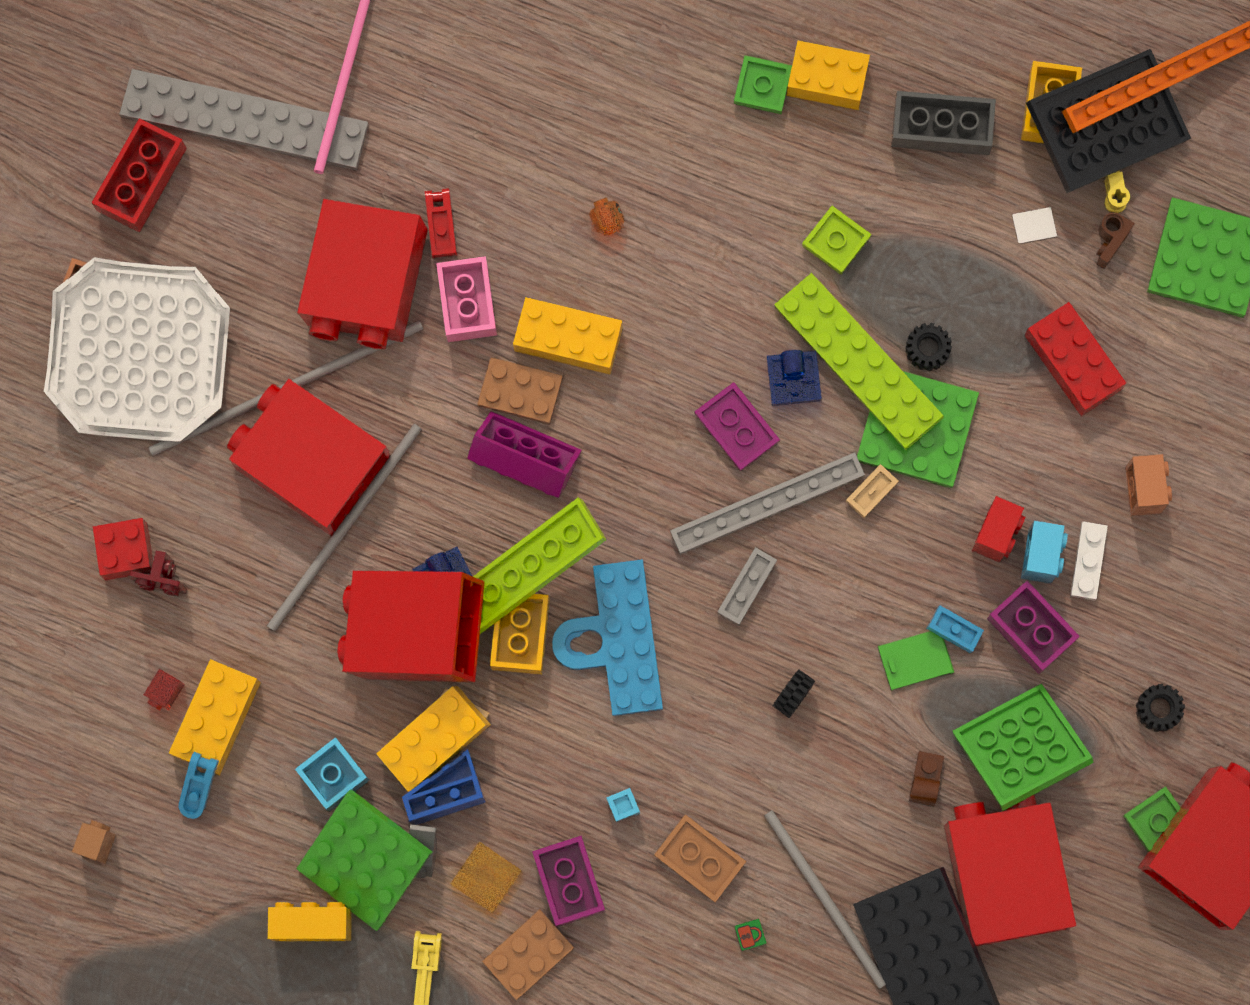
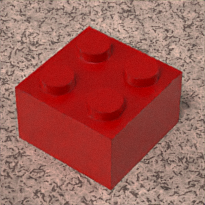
[972,496,1026,563]
[92,518,153,580]

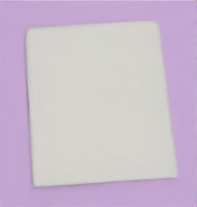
[1012,207,1057,243]

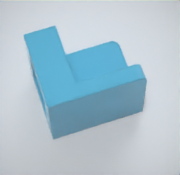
[606,788,640,822]

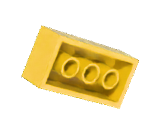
[513,297,623,375]
[169,659,261,776]
[376,686,491,792]

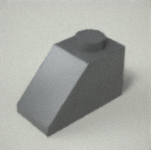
[409,824,437,878]

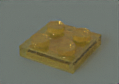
[450,841,522,913]

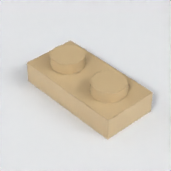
[846,464,899,518]

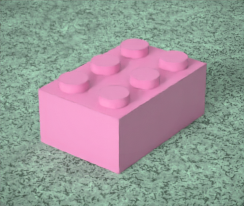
[436,256,497,342]

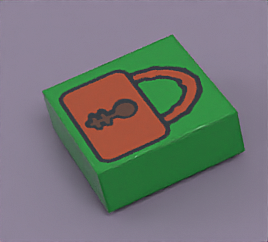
[734,919,767,951]

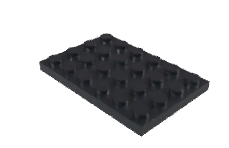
[1026,49,1191,193]
[853,867,1000,1005]

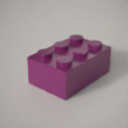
[987,581,1080,674]
[532,836,606,927]

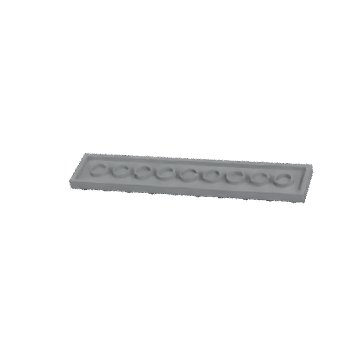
[119,69,369,170]

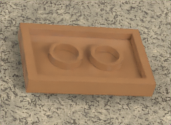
[477,357,563,425]
[654,814,747,903]
[482,909,574,1000]

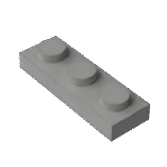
[717,547,777,626]

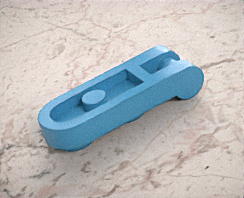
[178,752,219,819]

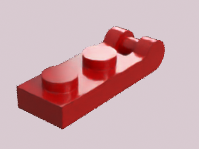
[425,188,457,258]

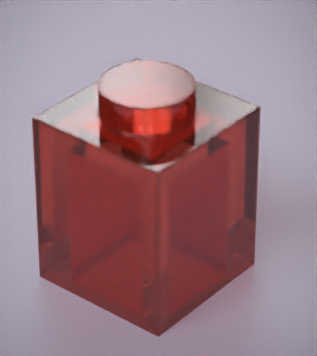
[143,669,185,711]

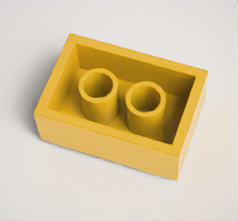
[787,41,870,110]
[1021,61,1082,143]
[490,594,550,675]
[268,902,352,941]

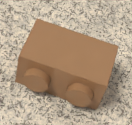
[72,820,116,864]

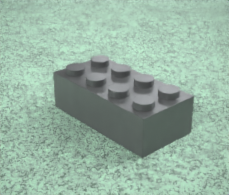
[891,91,996,155]

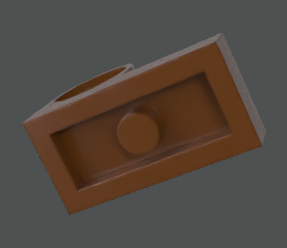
[1096,212,1135,269]
[908,751,944,807]

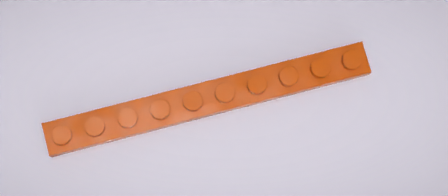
[1062,21,1250,133]

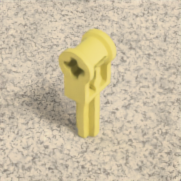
[1104,170,1130,213]
[411,931,442,1005]

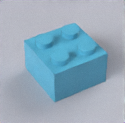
[1021,521,1068,584]
[295,737,370,812]

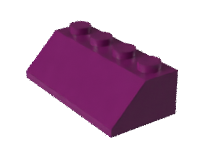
[467,411,582,498]

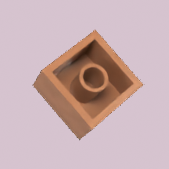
[1125,454,1172,516]

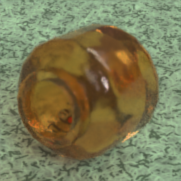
[589,198,625,236]

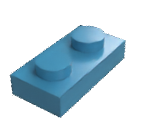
[926,605,984,653]

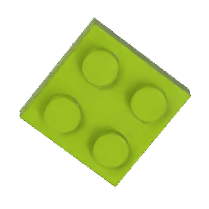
[802,206,872,275]

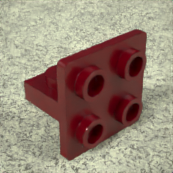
[129,550,187,597]

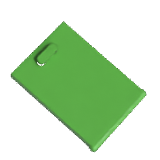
[878,631,954,690]

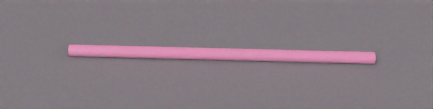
[314,0,370,174]

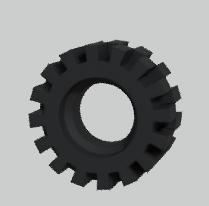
[905,323,952,371]
[773,669,815,718]
[1136,684,1185,732]

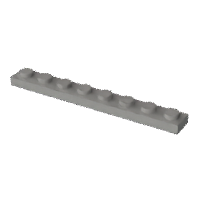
[670,452,865,555]

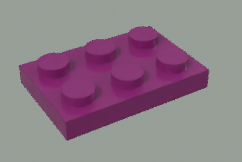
[694,382,780,472]

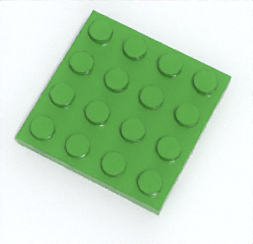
[1147,197,1250,318]
[857,371,979,488]
[953,684,1094,811]
[296,789,432,931]

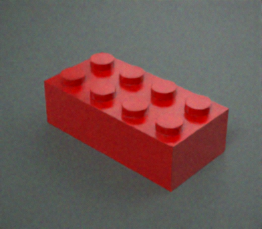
[91,118,187,233]
[1024,302,1126,416]

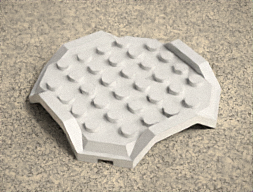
[44,257,230,442]

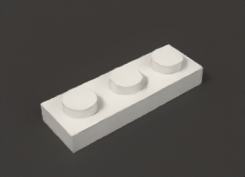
[1070,522,1108,601]

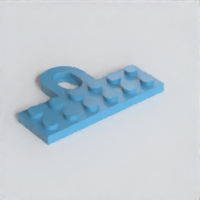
[552,559,663,716]

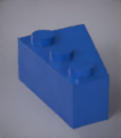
[402,749,486,825]

